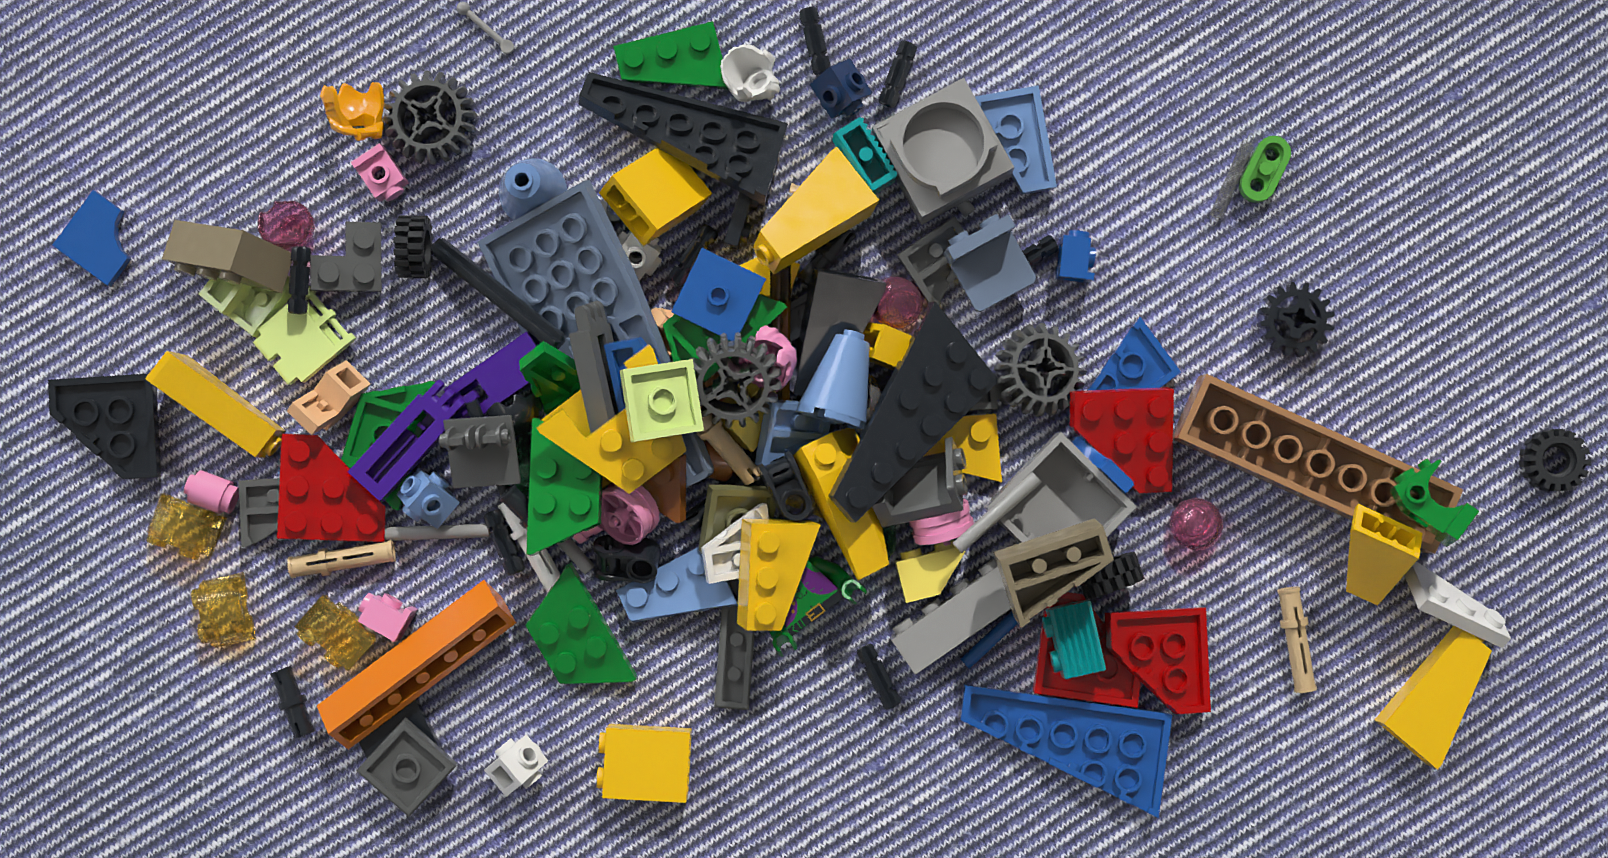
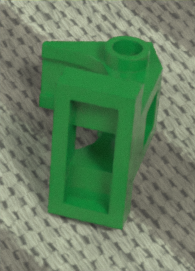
[1390,458,1479,547]

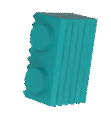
[832,117,898,195]
[1042,599,1106,679]

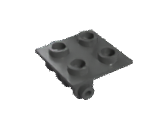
[439,415,521,488]

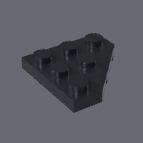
[48,373,161,479]

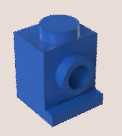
[1055,230,1096,283]

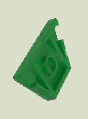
[663,294,787,383]
[341,381,435,510]
[526,418,603,556]
[525,563,637,684]

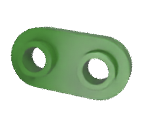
[1239,136,1291,203]

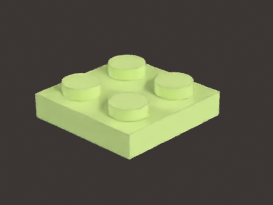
[620,359,704,442]

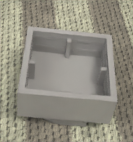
[872,78,1014,225]
[983,432,1137,543]

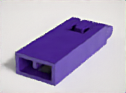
[443,331,540,419]
[348,379,466,501]

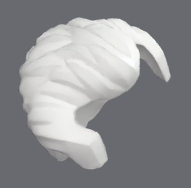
[720,45,780,102]

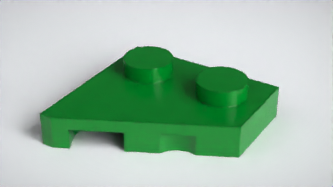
[519,341,581,415]

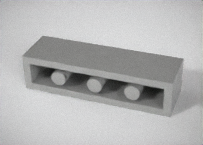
[890,558,1011,675]

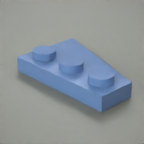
[975,85,1057,195]
[616,547,738,622]

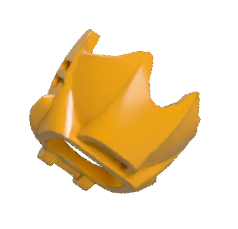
[320,82,384,141]

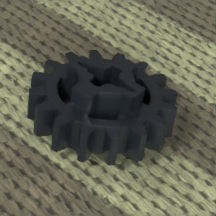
[1256,282,1335,357]

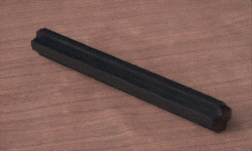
[430,238,566,349]

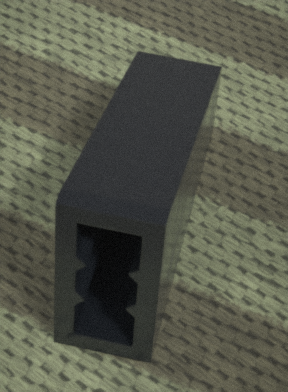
[790,266,887,400]

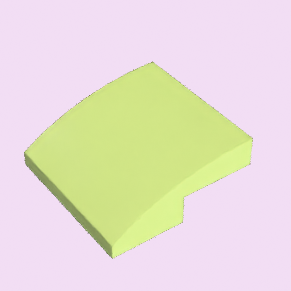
[199,275,291,338]

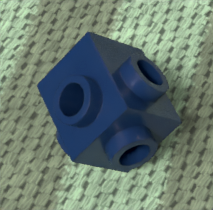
[809,59,872,119]

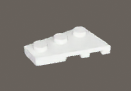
[1404,562,1511,648]

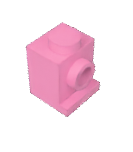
[351,143,409,202]
[358,593,418,642]

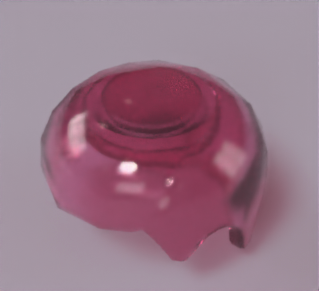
[257,201,315,252]
[872,276,923,329]
[1169,497,1224,551]

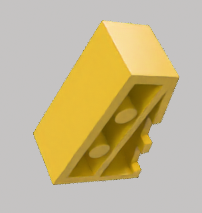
[737,519,821,631]

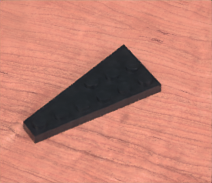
[579,72,788,205]
[828,301,997,523]

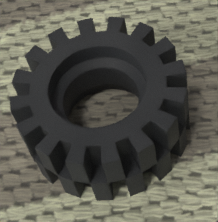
[393,215,433,278]
[1519,429,1591,491]
[1080,552,1145,599]

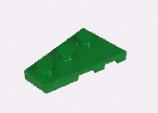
[613,21,729,90]

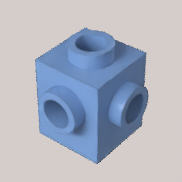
[396,468,460,529]

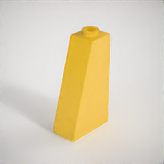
[753,147,879,274]
[145,351,286,458]
[1374,626,1492,770]

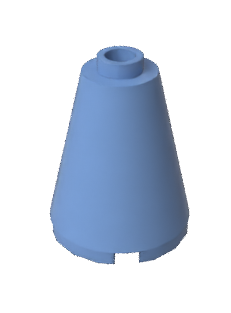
[499,158,567,221]
[796,329,870,430]

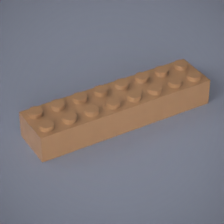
[1173,374,1463,554]

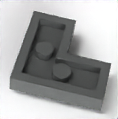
[310,221,382,292]

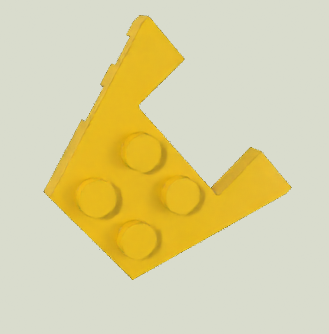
[536,344,687,494]

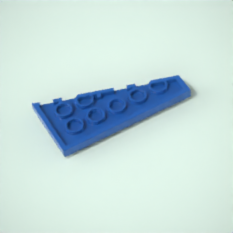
[960,684,1173,818]

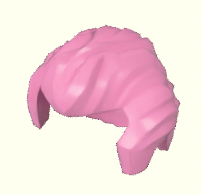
[739,326,797,392]

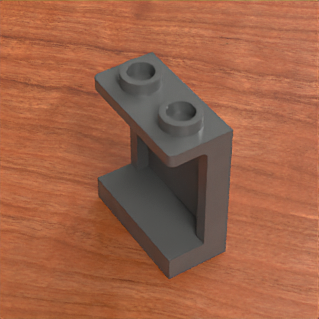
[872,437,968,527]

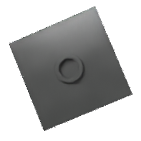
[357,717,458,817]

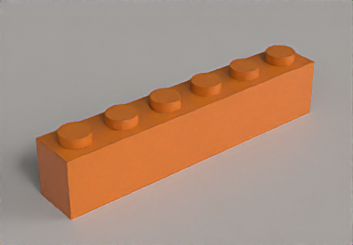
[317,580,516,750]

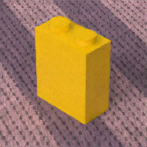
[599,148,712,247]
[597,724,692,803]

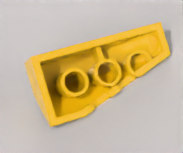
[793,428,889,581]

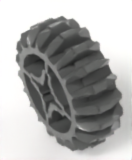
[383,70,477,165]
[993,323,1087,417]
[690,332,782,429]

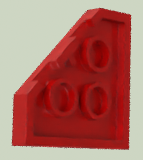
[1070,387,1174,493]
[277,434,386,542]
[1033,592,1141,708]
[1105,607,1211,714]

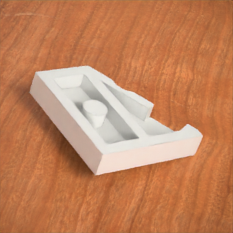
[701,503,769,584]

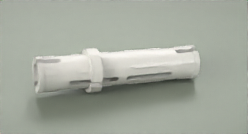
[497,503,561,593]

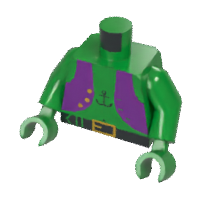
[769,556,867,657]

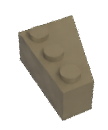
[162,220,292,293]
[993,518,1114,628]

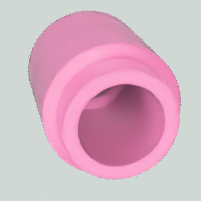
[184,470,239,514]

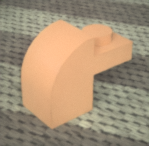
[287,360,371,435]

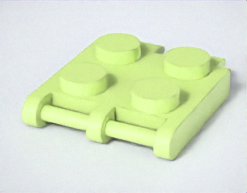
[253,286,356,385]

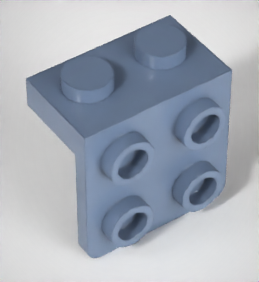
[943,214,1036,312]

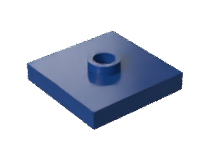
[671,248,766,341]

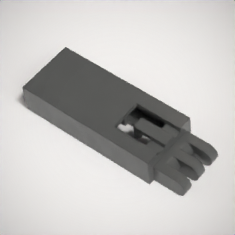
[569,301,619,433]

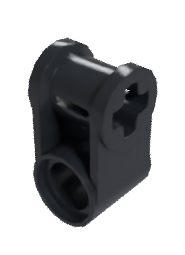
[757,451,812,521]
[593,535,661,583]

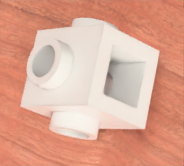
[618,231,662,281]
[484,734,548,797]

